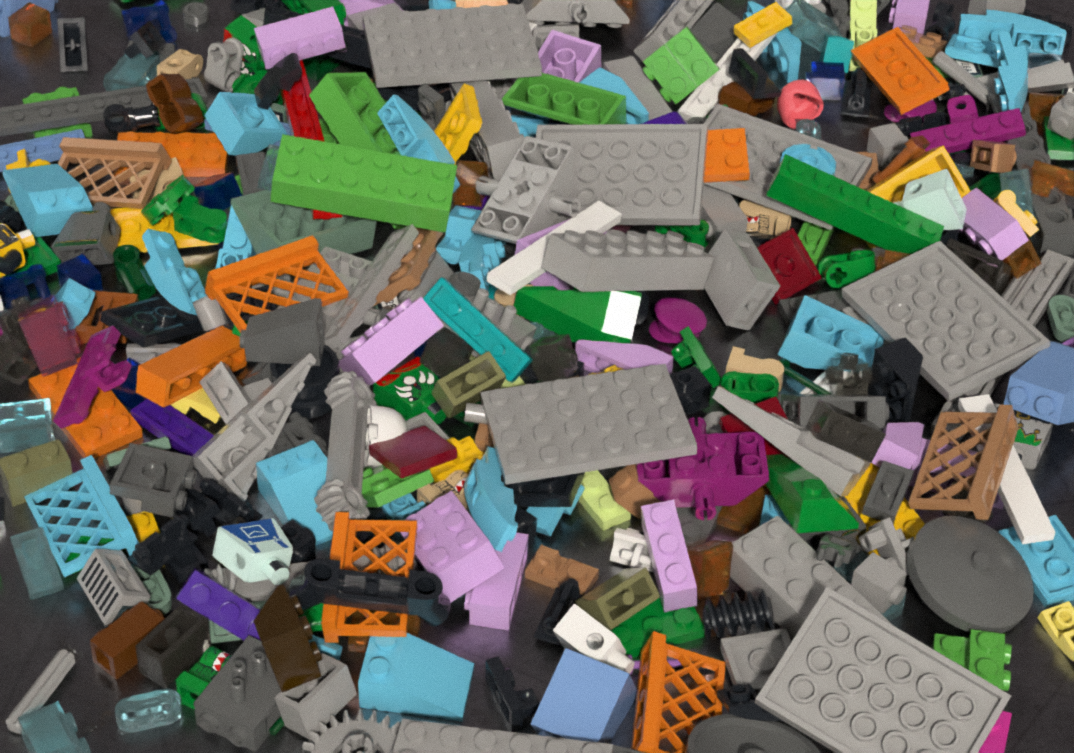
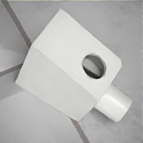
[553,604,635,674]

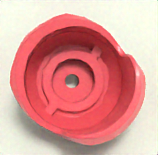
[777,79,824,129]

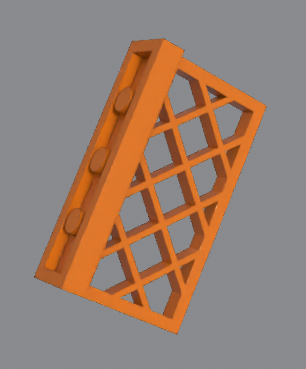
[205,235,349,333]
[321,512,418,643]
[631,631,726,753]

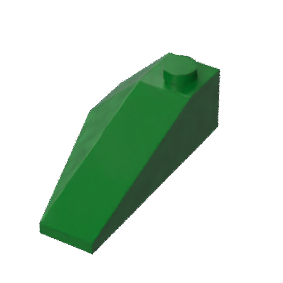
[513,286,642,344]
[765,454,859,534]

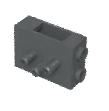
[781,394,889,449]
[194,636,281,752]

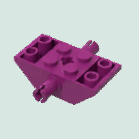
[636,417,769,521]

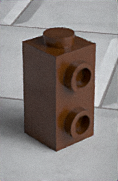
[90,601,168,680]

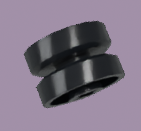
[270,345,340,419]

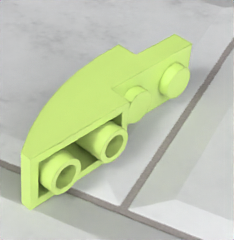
[848,0,877,71]

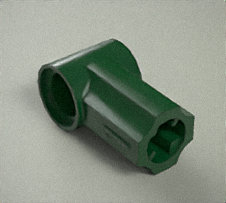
[113,245,156,301]

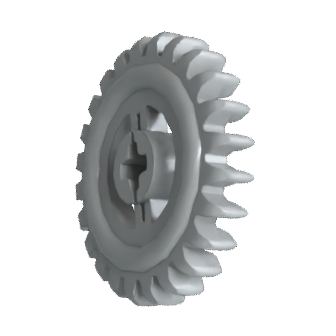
[302,708,401,753]

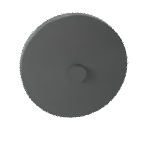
[907,516,1034,633]
[685,714,821,753]

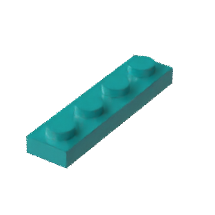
[423,277,533,383]

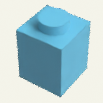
[46,278,96,333]

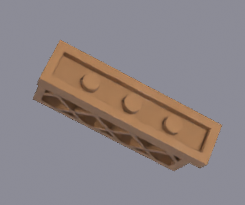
[58,137,172,209]
[908,405,1018,520]

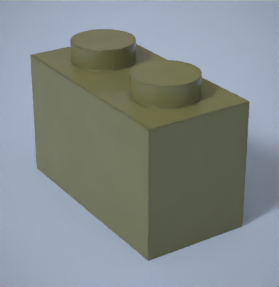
[432,351,506,419]
[0,439,74,507]
[575,567,661,630]

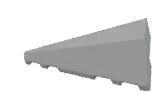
[937,60,1074,101]
[192,353,317,502]
[712,386,871,497]

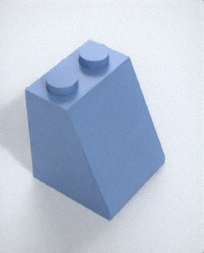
[1004,341,1074,425]
[531,648,637,743]

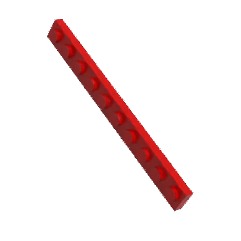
[280,60,342,220]

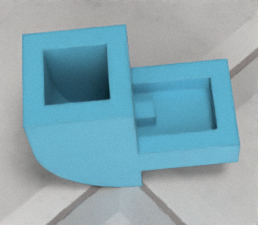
[436,205,482,264]

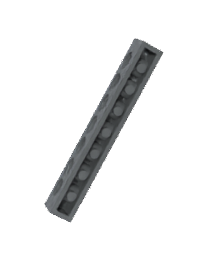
[985,93,1074,257]

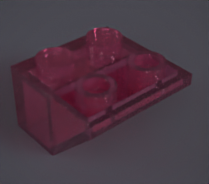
[18,294,81,377]

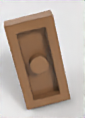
[525,544,599,595]

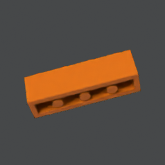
[136,326,247,408]

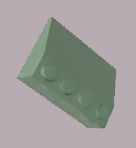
[231,188,377,267]

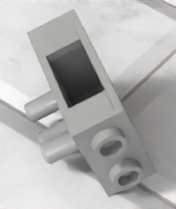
[704,228,780,331]
[435,288,537,358]

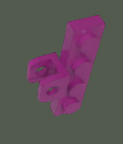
[910,95,1026,154]
[53,325,132,429]

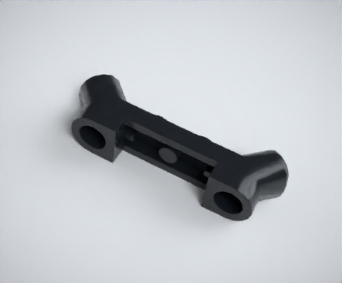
[289,558,451,626]

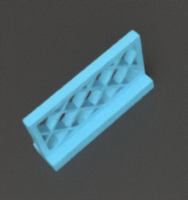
[24,455,138,577]

